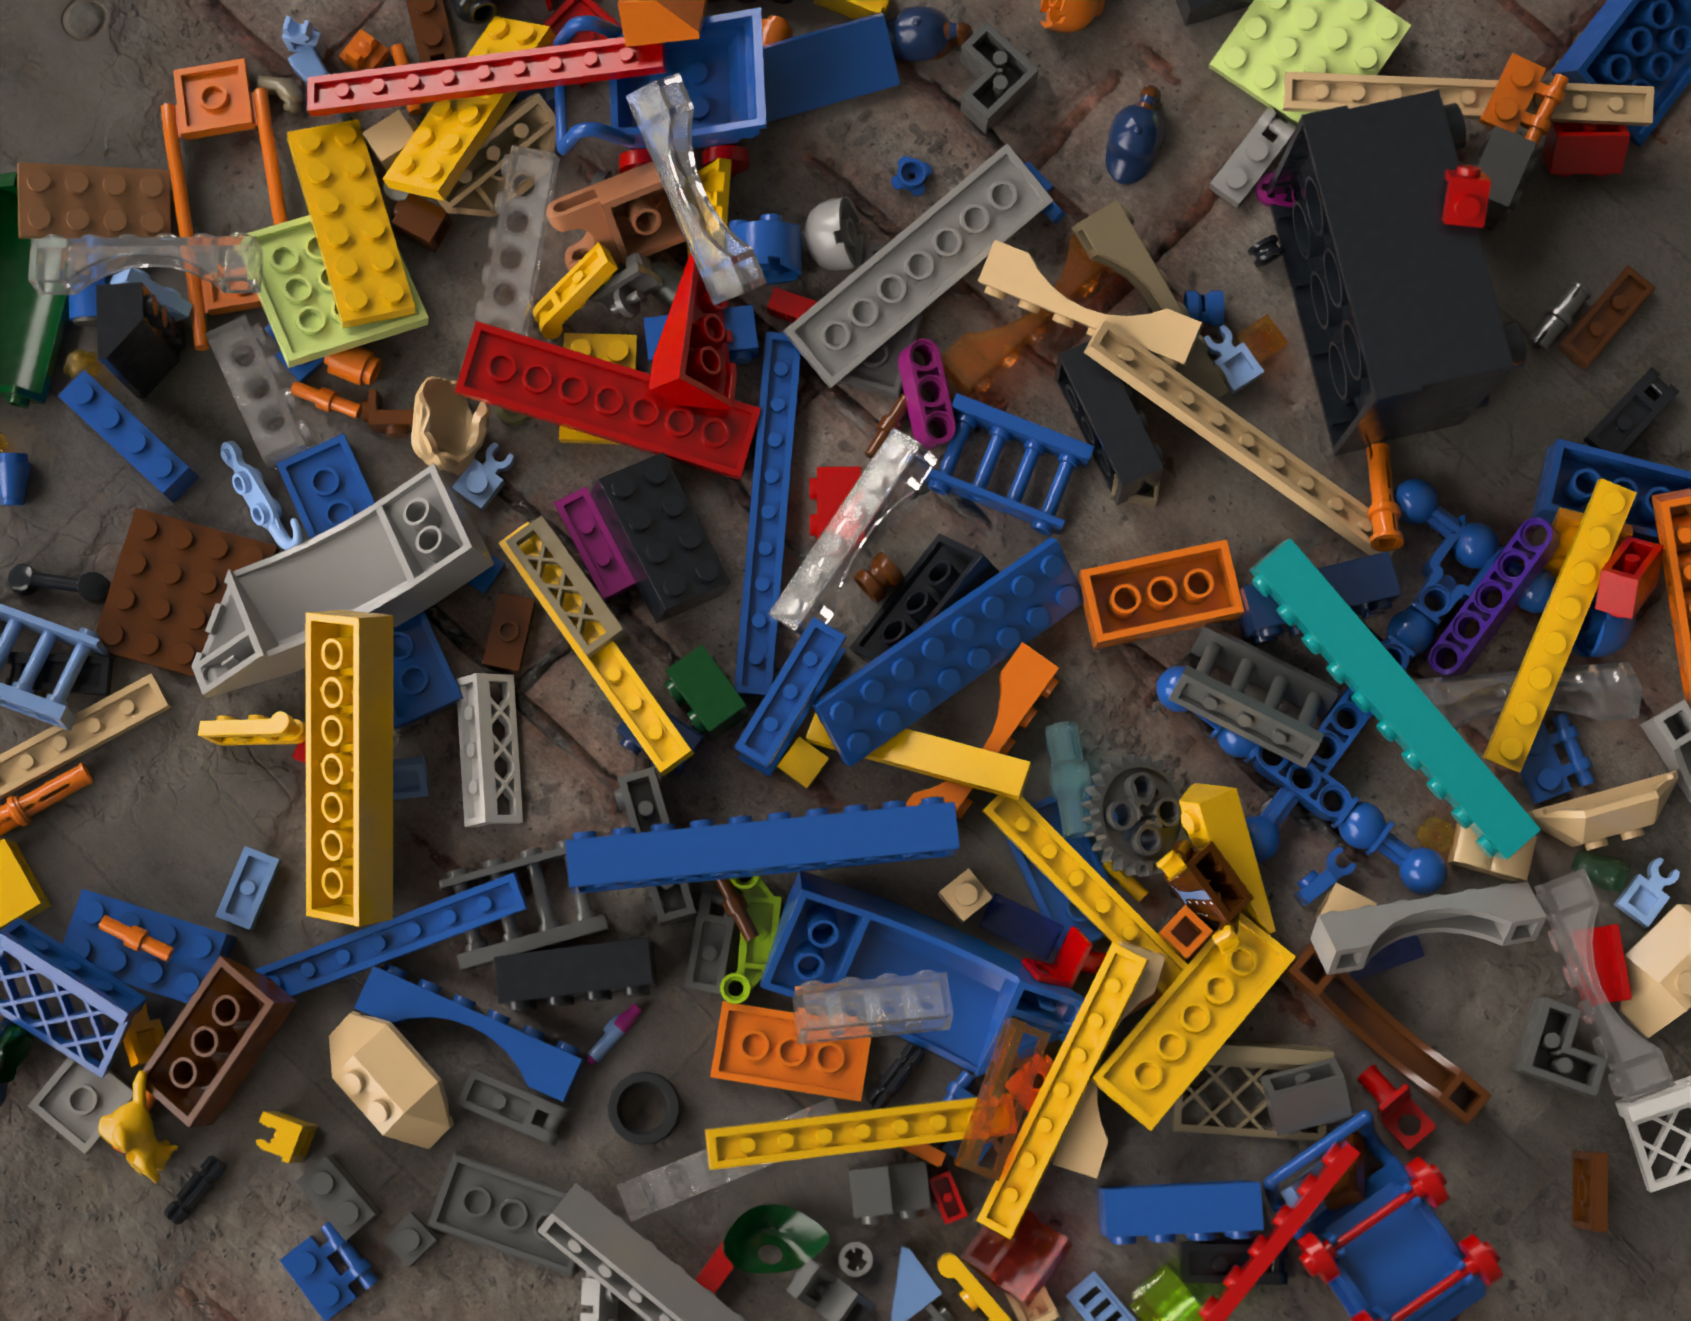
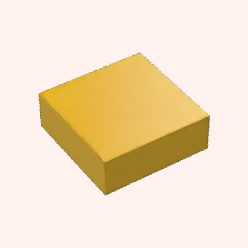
[777,736,829,789]

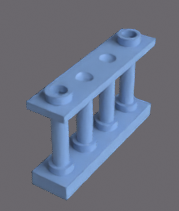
[0,604,108,731]

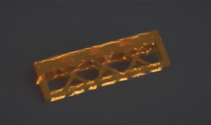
[954,1017,1051,1181]

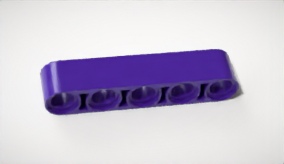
[1429,518,1560,678]

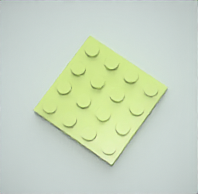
[1209,0,1411,126]
[236,215,429,368]

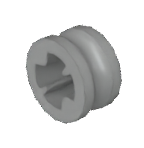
[838,1242,873,1277]

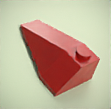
[649,248,737,410]

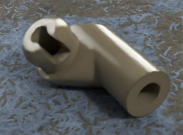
[257,76,305,114]

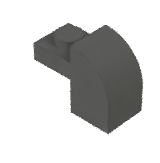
[786,1258,876,1321]

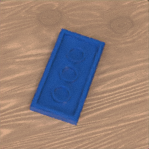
[763,12,900,122]
[1003,789,1112,952]

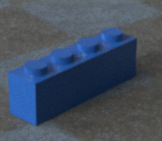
[58,370,199,503]

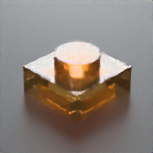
[1236,314,1289,364]

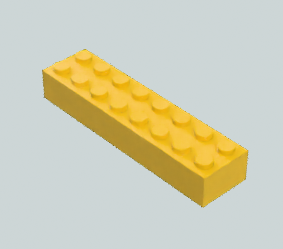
[306,610,394,926]

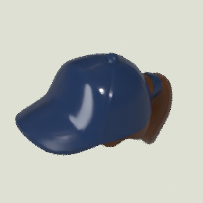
[886,6,973,61]
[1106,85,1166,184]

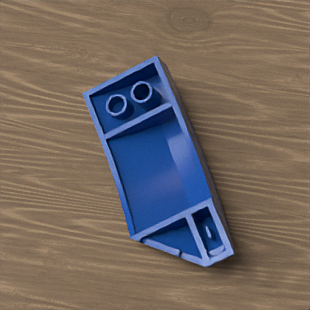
[760,871,1085,1077]

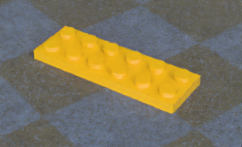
[383,16,556,201]
[287,119,416,329]
[1091,912,1296,1131]

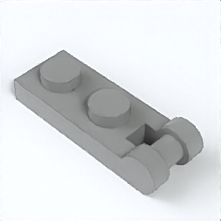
[1208,107,1297,209]

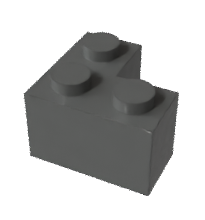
[960,21,1039,134]
[1512,997,1608,1097]
[849,1160,931,1225]

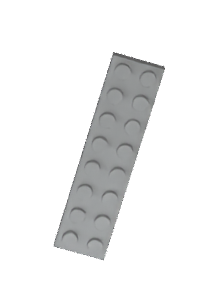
[783,143,1053,388]

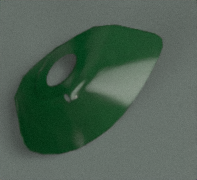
[723,1204,830,1274]

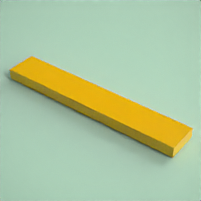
[806,712,1032,801]

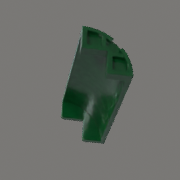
[0,172,79,409]

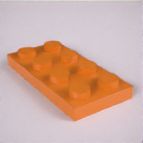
[710,1001,873,1102]

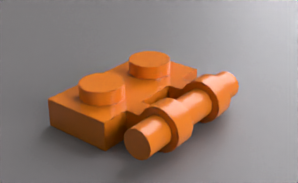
[1478,53,1569,147]

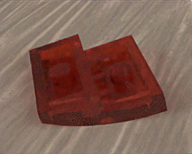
[960,1209,1073,1307]

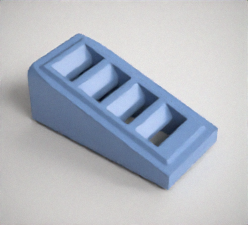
[288,46,350,122]
[1065,1271,1137,1321]

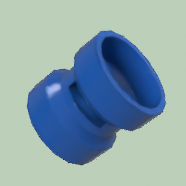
[1183,290,1224,327]

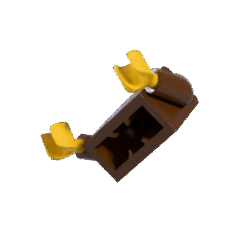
[1156,839,1254,956]

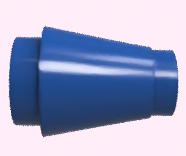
[0,453,32,506]

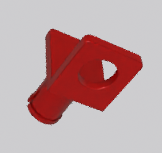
[1021,926,1107,989]
[1357,1064,1436,1151]

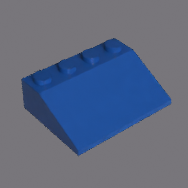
[1551,0,1691,146]

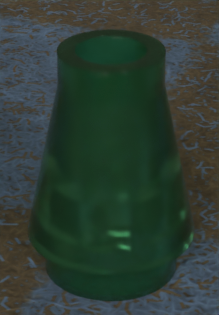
[1570,848,1631,894]

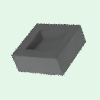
[382,1212,439,1268]

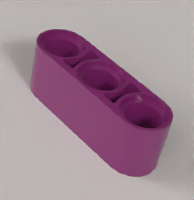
[898,339,956,449]

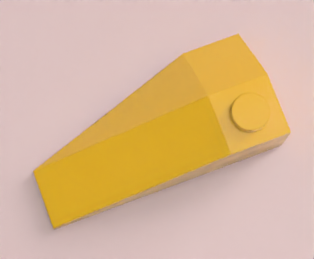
[1179,783,1276,934]

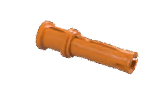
[1366,442,1404,552]
[0,762,94,840]

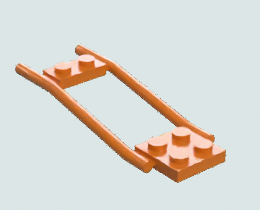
[161,58,288,351]

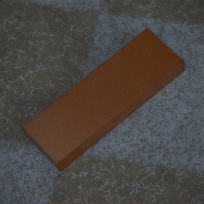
[1556,265,1656,371]

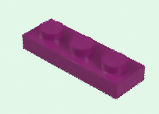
[554,486,637,601]

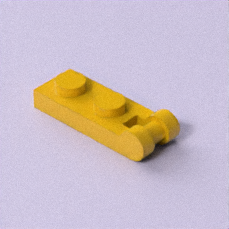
[533,242,618,339]
[198,711,306,746]
[937,1252,1012,1321]

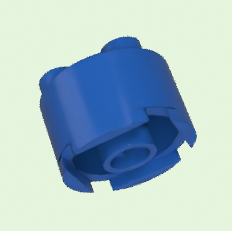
[728,214,802,285]

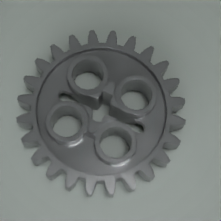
[1081,753,1191,877]

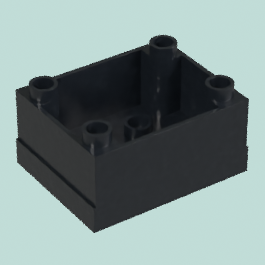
[1267,89,1526,456]

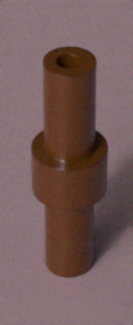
[864,394,908,461]
[714,879,759,942]

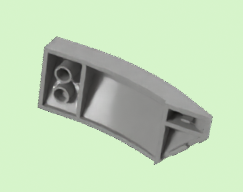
[191,463,494,698]

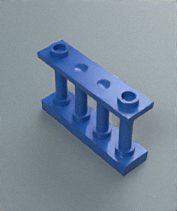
[923,393,1094,536]
[734,617,846,778]

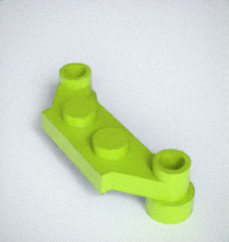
[720,876,782,1004]

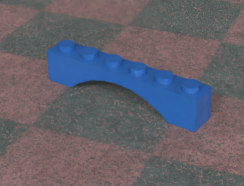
[354,963,585,1102]

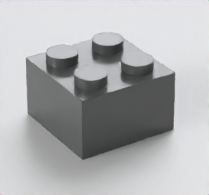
[1473,125,1537,231]

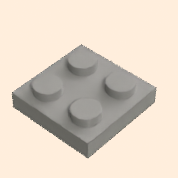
[28,1053,133,1154]

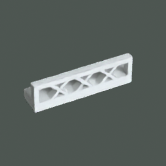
[456,673,523,827]

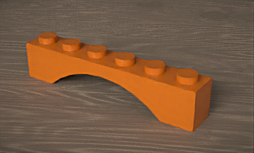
[906,642,1059,819]

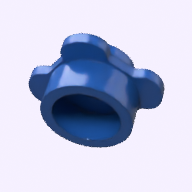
[891,156,932,196]

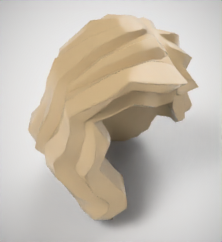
[411,376,491,476]

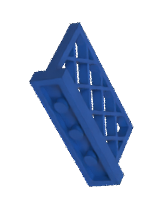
[0,917,147,1078]

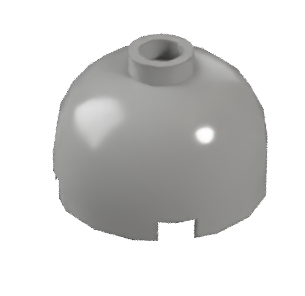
[802,196,865,271]

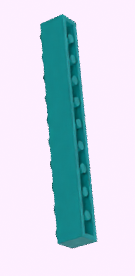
[1249,538,1541,860]

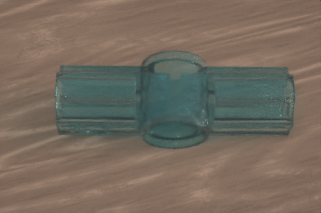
[1045,721,1092,839]

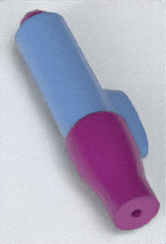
[587,1003,642,1065]

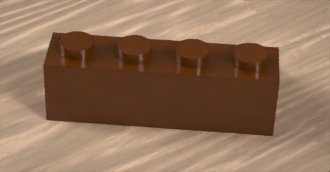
[142,956,297,1128]

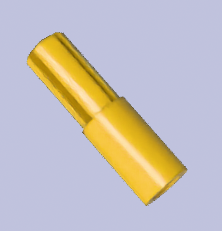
[1102,861,1149,902]

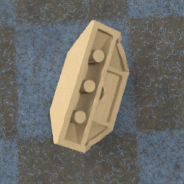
[436,93,556,217]
[1527,770,1679,851]
[1619,904,1691,1039]
[329,1011,454,1149]

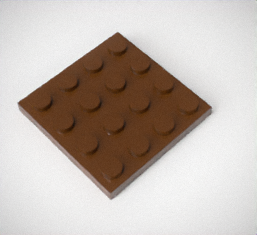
[95,508,280,678]

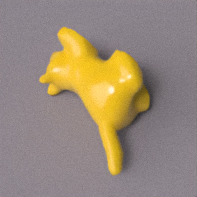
[98,1070,178,1184]

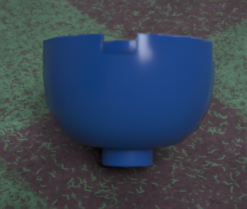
[1572,585,1636,657]

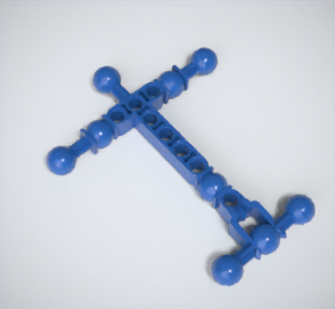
[1156,479,1557,895]

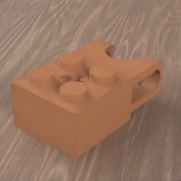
[546,158,692,271]

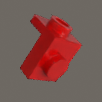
[1442,164,1491,228]

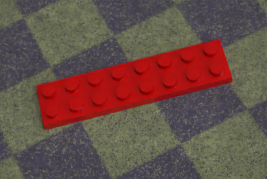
[455,321,761,480]

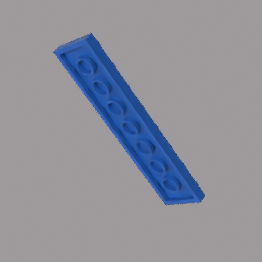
[276,433,464,730]
[811,537,1083,767]

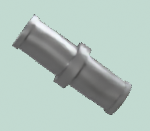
[1528,282,1591,354]

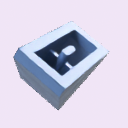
[890,1245,942,1321]

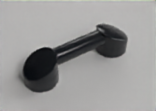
[8,563,111,605]

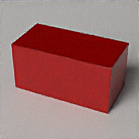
[767,286,817,323]
[928,1170,968,1225]
[695,1241,734,1294]

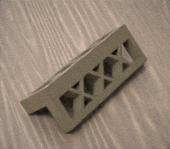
[506,515,631,658]

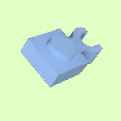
[282,16,327,59]
[1204,325,1264,395]
[452,442,515,512]
[1613,857,1680,928]

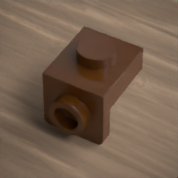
[362,389,414,438]

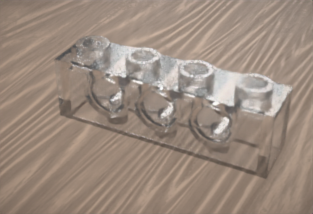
[205,315,313,471]

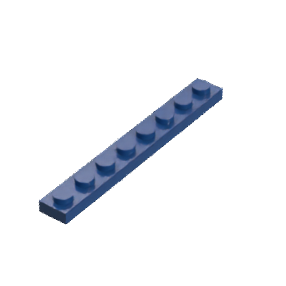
[254,873,529,998]

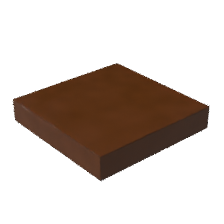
[1572,1151,1608,1233]

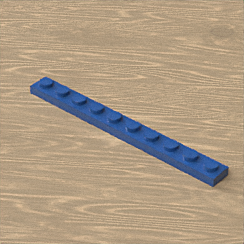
[734,332,801,697]

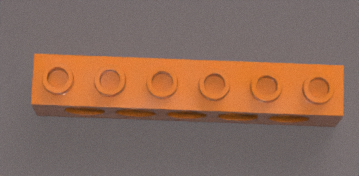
[1652,488,1691,708]

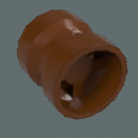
[853,552,905,604]

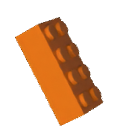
[1077,539,1244,650]

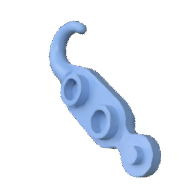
[221,440,303,550]

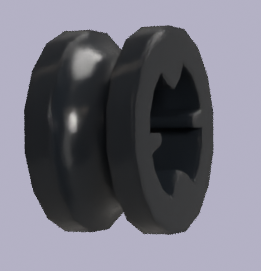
[1247,235,1285,268]

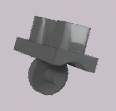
[589,252,663,318]

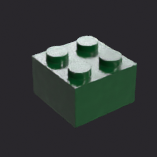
[665,645,749,741]

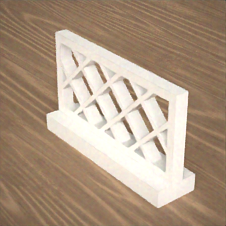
[1615,1076,1691,1192]

